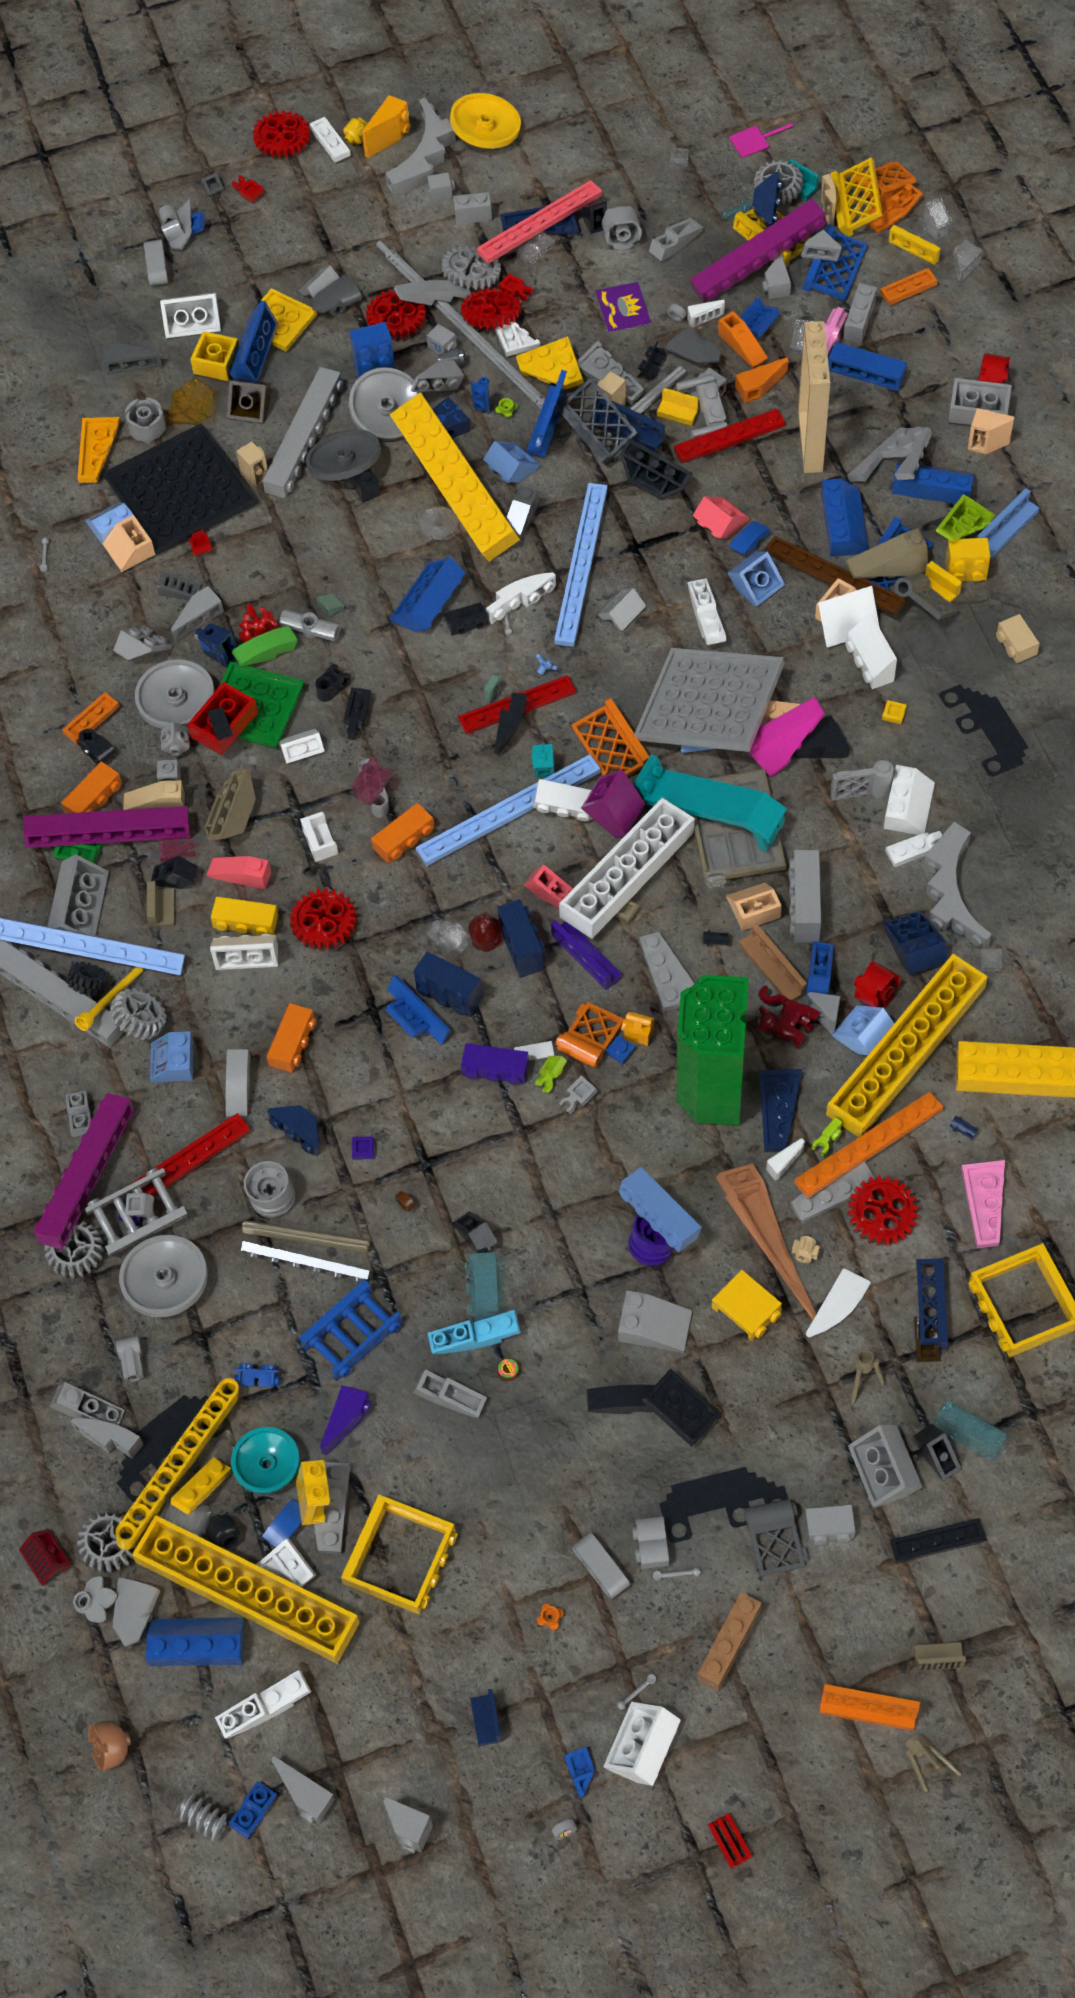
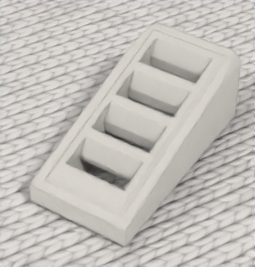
[687,300,725,328]
[766,1138,805,1181]

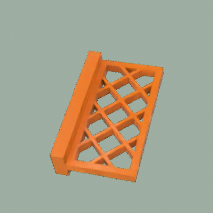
[571,698,649,777]
[819,1684,920,1731]

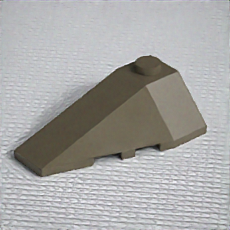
[845,528,928,579]

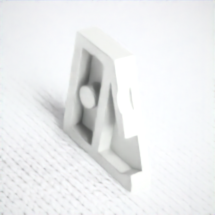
[495,321,540,357]
[256,1539,316,1588]

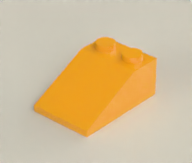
[362,95,411,158]

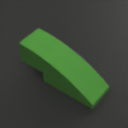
[232,626,297,666]

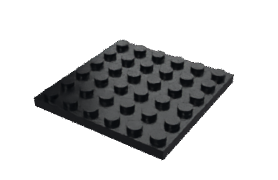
[102,423,258,555]

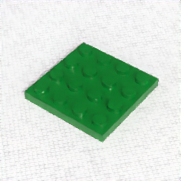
[219,661,305,749]

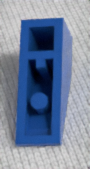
[806,941,834,997]

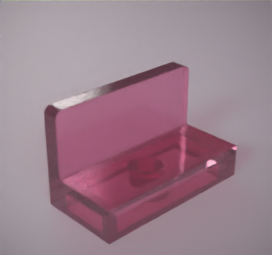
[352,755,392,806]

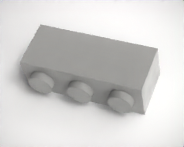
[843,283,877,344]

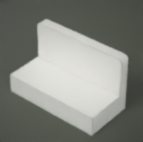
[279,729,325,764]

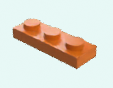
[880,268,938,306]
[62,692,120,745]

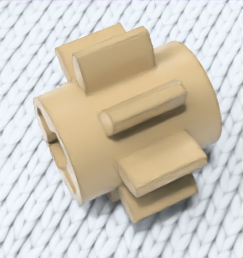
[792,1236,820,1263]

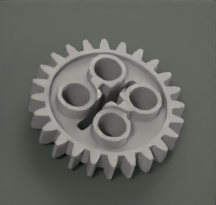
[441,246,501,290]

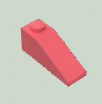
[207,856,271,890]
[524,864,573,909]

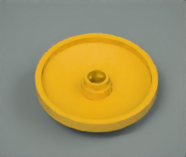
[450,93,521,149]

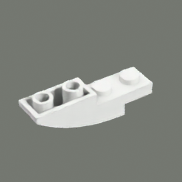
[486,572,556,624]
[688,578,726,645]
[215,1670,311,1739]

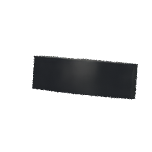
[494,692,527,755]
[586,1384,655,1414]

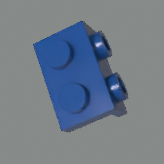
[740,297,780,338]

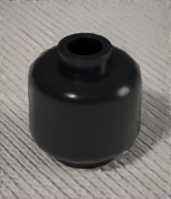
[206,1514,240,1549]

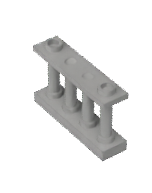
[85,1168,188,1257]

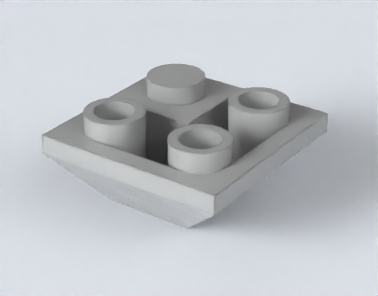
[113,626,173,660]

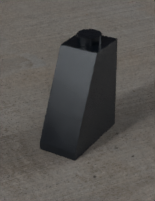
[793,715,849,758]

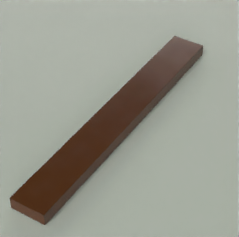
[764,536,906,616]

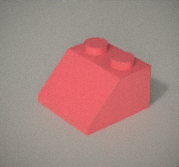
[693,496,750,539]

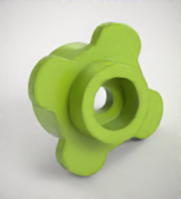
[495,398,518,418]

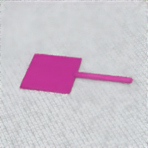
[729,123,793,158]

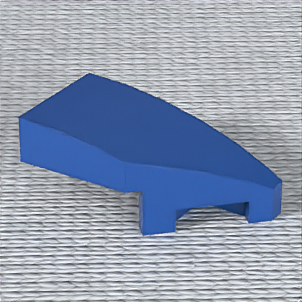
[563,1747,594,1798]

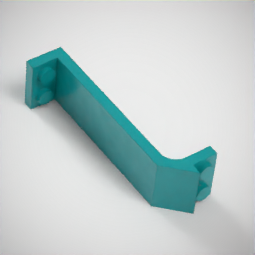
[633,755,787,851]

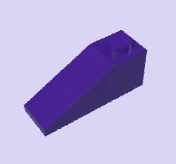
[320,1385,371,1455]

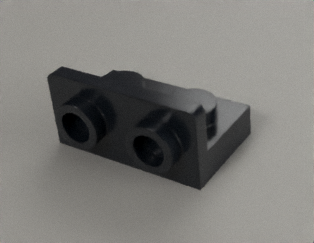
[444,602,489,636]

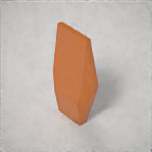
[867,184,923,234]

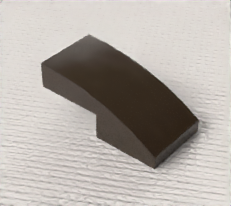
[913,1316,939,1362]

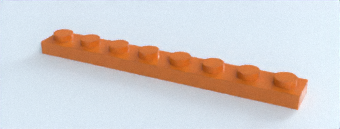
[794,1092,944,1199]

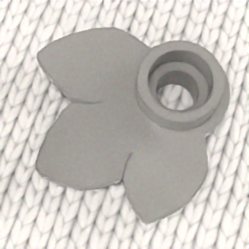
[73,1576,117,1623]

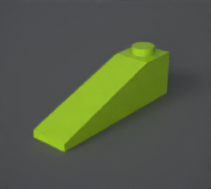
[936,494,996,542]

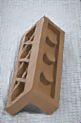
[739,923,807,1001]

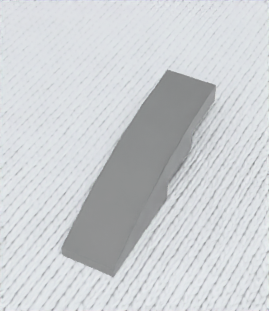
[394,280,472,306]

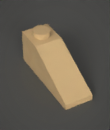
[123,780,185,810]

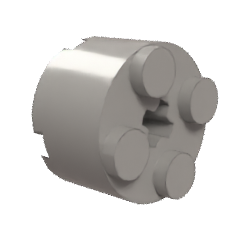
[602,206,642,250]
[125,398,166,444]

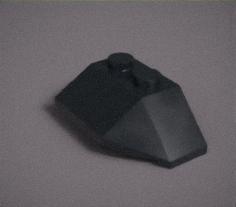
[620,438,693,500]

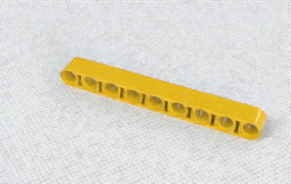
[116,1378,238,1550]

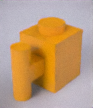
[621,1012,655,1046]

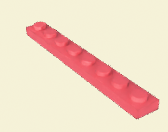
[477,180,602,264]

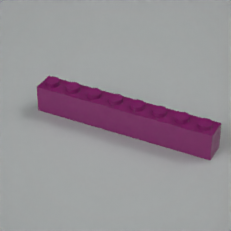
[690,198,827,303]
[23,806,190,848]
[34,1093,134,1250]

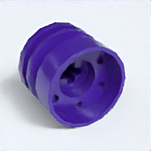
[628,1214,674,1266]

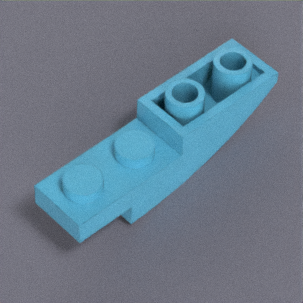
[428,1310,521,1355]

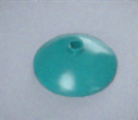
[231,1427,300,1494]

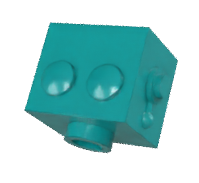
[531,744,555,778]

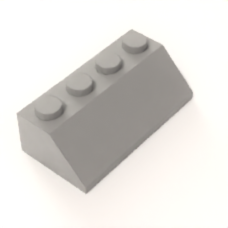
[47,854,109,936]

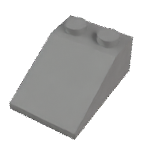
[618,1291,692,1353]

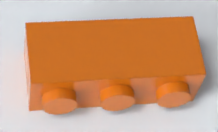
[61,761,122,814]
[371,802,435,864]
[267,1003,316,1073]

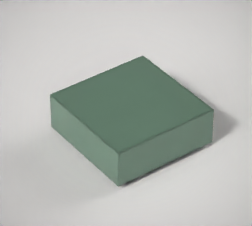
[484,675,500,703]

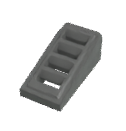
[157,572,201,600]

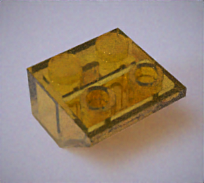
[168,377,213,425]

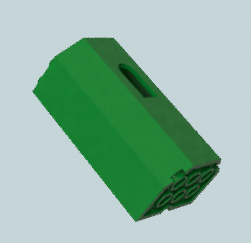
[676,974,749,1126]

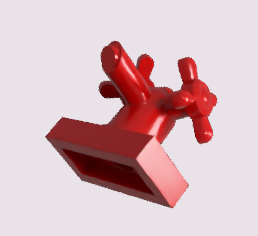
[238,604,279,644]

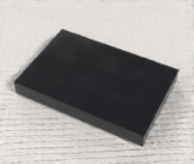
[641,1369,721,1447]

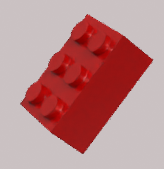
[187,682,258,755]

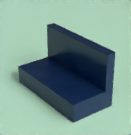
[470,1689,502,1747]

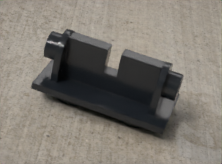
[637,341,666,380]

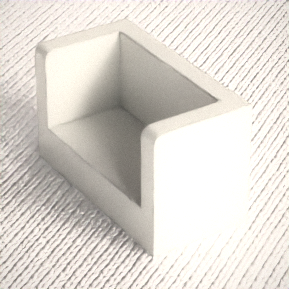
[300,812,338,862]

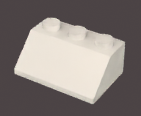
[160,292,221,338]
[845,613,897,689]
[884,765,935,835]
[210,934,278,970]
[603,1702,681,1786]

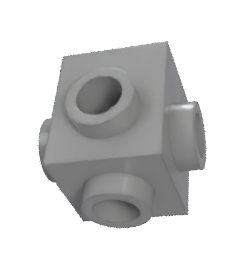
[160,721,190,757]

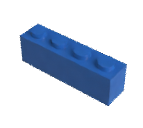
[828,342,907,391]

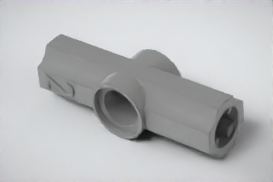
[279,609,340,641]

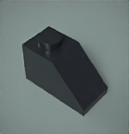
[582,201,607,234]
[348,468,380,503]
[151,855,198,889]
[452,1211,498,1255]
[913,1424,961,1481]

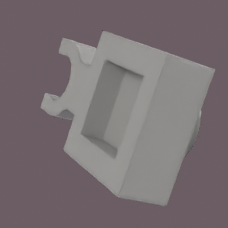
[559,1075,598,1115]

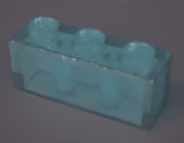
[465,1252,499,1322]
[934,1400,1007,1461]

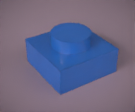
[191,211,205,235]
[606,1035,636,1065]

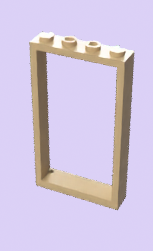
[798,321,830,473]

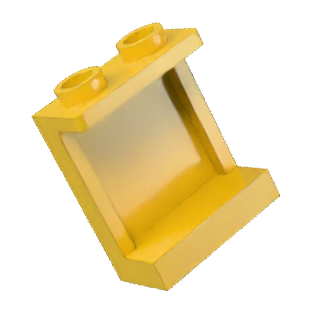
[712,1270,782,1341]
[296,1460,330,1525]

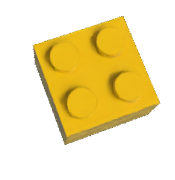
[190,331,239,381]
[945,538,990,582]

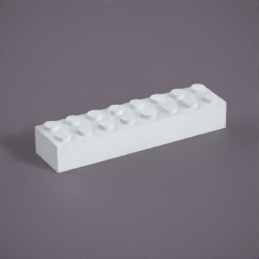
[559,798,695,939]

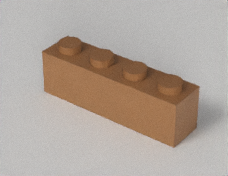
[697,1592,762,1692]

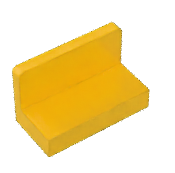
[657,388,699,426]
[925,561,962,603]

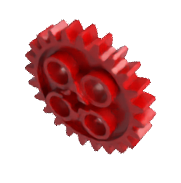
[252,110,311,159]
[461,287,521,330]
[366,289,426,340]
[289,888,357,951]
[847,1175,919,1246]

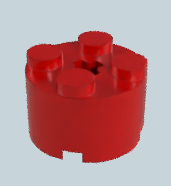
[978,353,1011,384]
[854,961,901,1009]

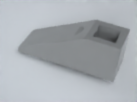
[410,360,464,392]
[49,1382,125,1426]

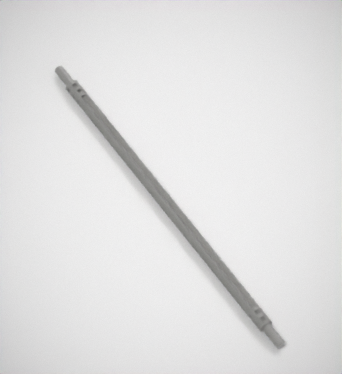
[376,241,563,424]

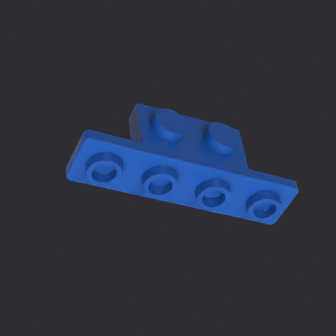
[386,975,450,1044]

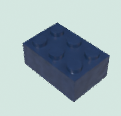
[497,899,546,978]
[414,951,483,1017]

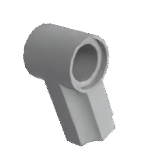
[116,1335,144,1382]

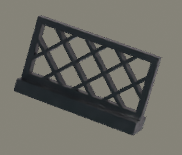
[555,377,639,466]

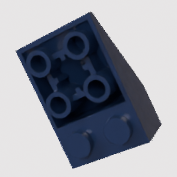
[882,910,948,975]

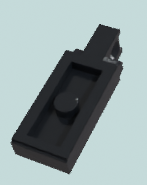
[344,688,372,740]

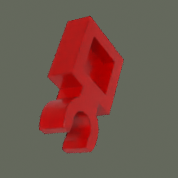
[232,175,265,203]
[499,273,533,301]
[189,529,212,556]

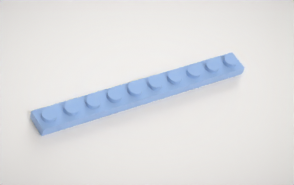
[554,483,607,647]
[416,754,601,866]
[0,917,185,975]

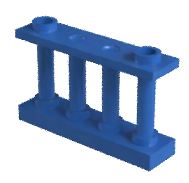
[299,1279,402,1381]

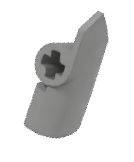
[159,199,192,250]
[112,1578,160,1647]

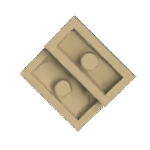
[821,174,836,226]

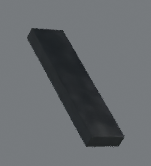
[890,1518,986,1564]

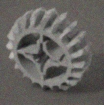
[754,159,803,205]
[110,987,167,1040]
[44,1221,104,1279]
[77,1510,140,1573]

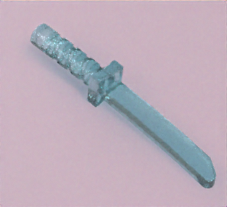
[721,199,753,219]

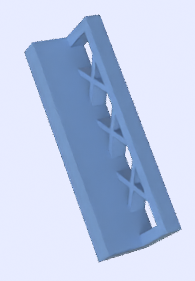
[977,488,1039,560]

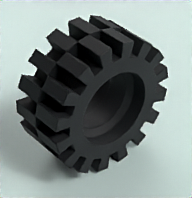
[66,961,107,996]

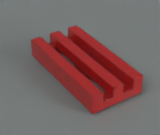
[707,1813,752,1869]

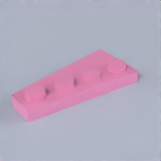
[961,1160,1005,1248]

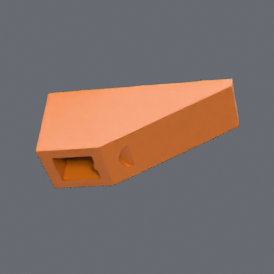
[718,311,768,369]
[735,358,788,403]

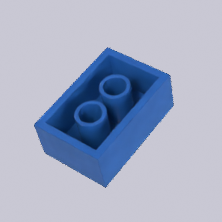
[349,322,395,378]

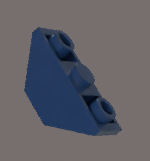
[752,172,783,228]
[267,1105,320,1156]

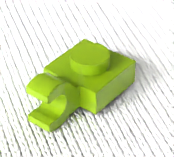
[535,1056,567,1093]
[812,1117,842,1157]

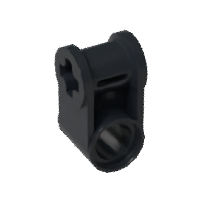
[315,664,351,702]
[78,729,116,765]

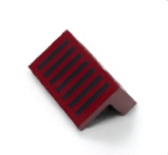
[19,1529,72,1586]

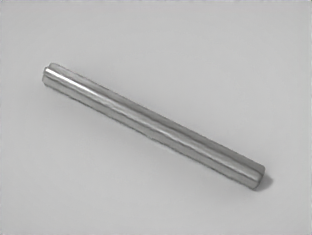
[607,366,686,437]

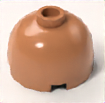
[88,1721,131,1771]

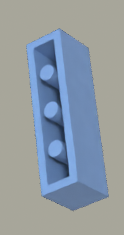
[619,1167,701,1252]

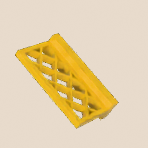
[830,158,883,237]
[733,209,811,267]

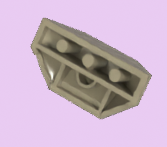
[204,769,256,841]

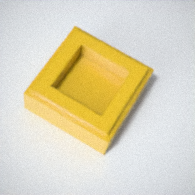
[882,700,907,724]

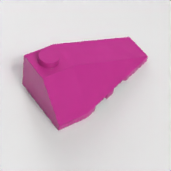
[750,697,825,777]

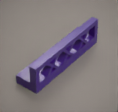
[551,920,622,990]

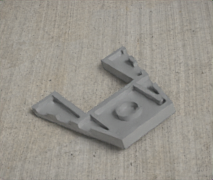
[847,427,932,482]

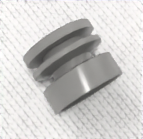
[244,1161,295,1218]

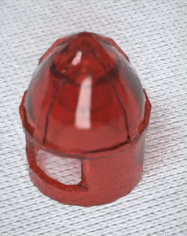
[468,912,502,952]

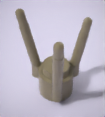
[851,1350,885,1404]
[905,1733,961,1792]

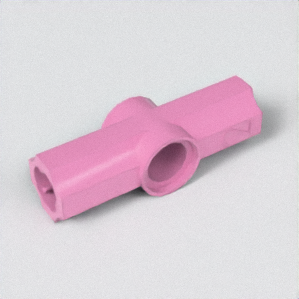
[824,307,848,356]

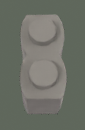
[632,1517,669,1569]

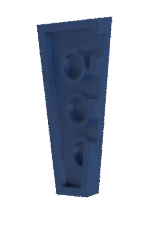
[500,206,578,234]
[759,1069,802,1152]

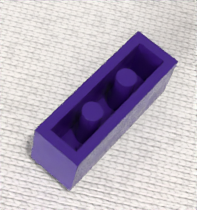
[461,1043,529,1084]

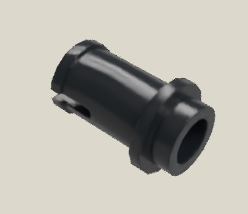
[703,930,729,946]

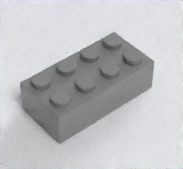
[788,850,821,943]

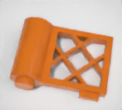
[850,161,916,200]
[556,1002,624,1068]

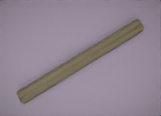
[242,1220,370,1253]

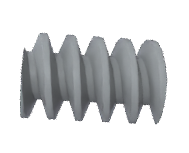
[174,1792,227,1843]

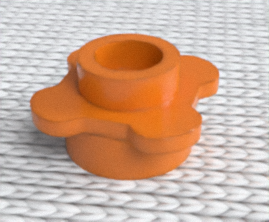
[537,1604,563,1630]

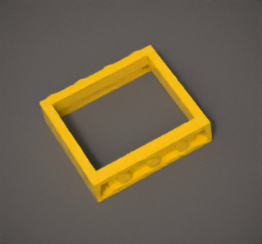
[968,1243,1075,1358]
[341,1494,457,1614]

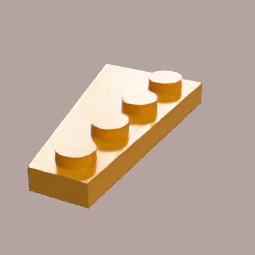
[78,417,121,483]

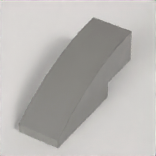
[649,218,704,261]
[226,1049,250,1118]
[412,1369,487,1418]
[71,1418,143,1459]

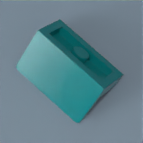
[788,159,819,201]

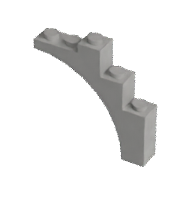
[385,98,456,197]
[924,822,992,950]

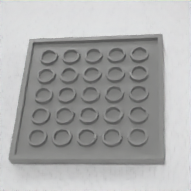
[634,648,785,752]

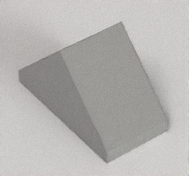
[801,230,841,261]
[806,992,840,1034]

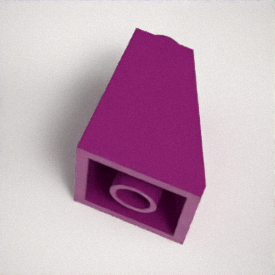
[581,769,645,838]

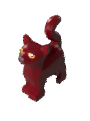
[756,985,820,1050]

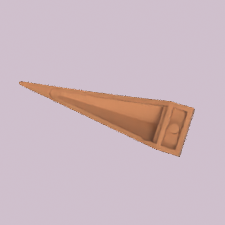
[716,1163,817,1320]

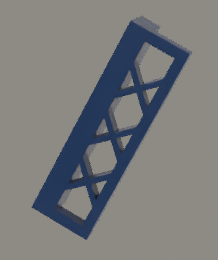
[590,395,665,452]
[916,1258,948,1350]

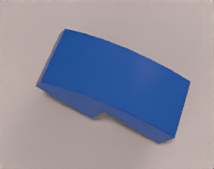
[729,521,770,555]
[262,1498,302,1547]
[229,1781,277,1839]

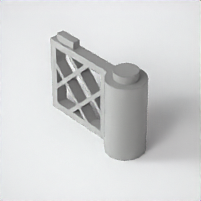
[830,760,893,801]

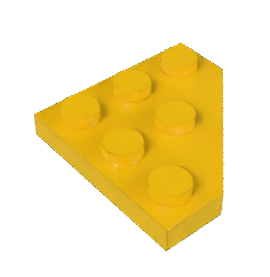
[261,288,317,352]
[516,336,584,390]

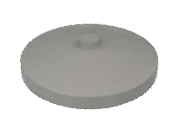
[348,368,423,441]
[135,659,215,729]
[119,1235,208,1317]

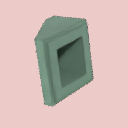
[316,594,345,618]

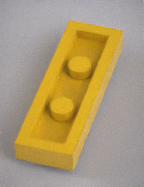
[889,225,941,265]
[171,1457,231,1515]

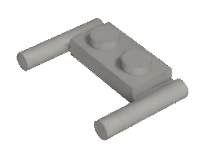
[676,374,727,438]

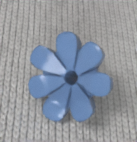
[536,653,559,675]

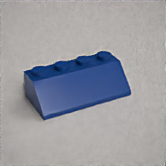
[230,301,278,381]
[892,461,974,504]
[821,479,869,557]
[389,557,465,632]
[146,1618,245,1666]

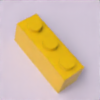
[211,897,279,936]

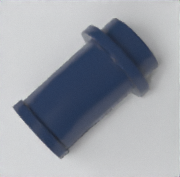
[950,1115,979,1140]

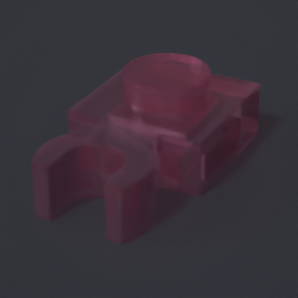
[159,839,195,862]

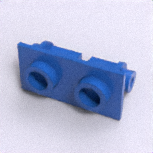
[471,377,491,414]
[233,1364,281,1387]

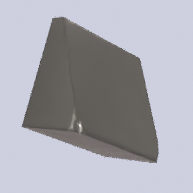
[200,172,224,196]

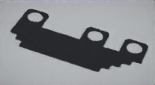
[939,684,1028,777]
[117,1395,230,1502]
[659,1467,788,1543]

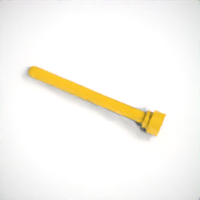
[75,967,143,1031]

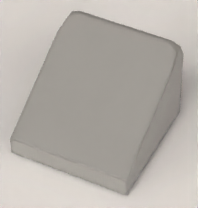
[125,1193,154,1217]

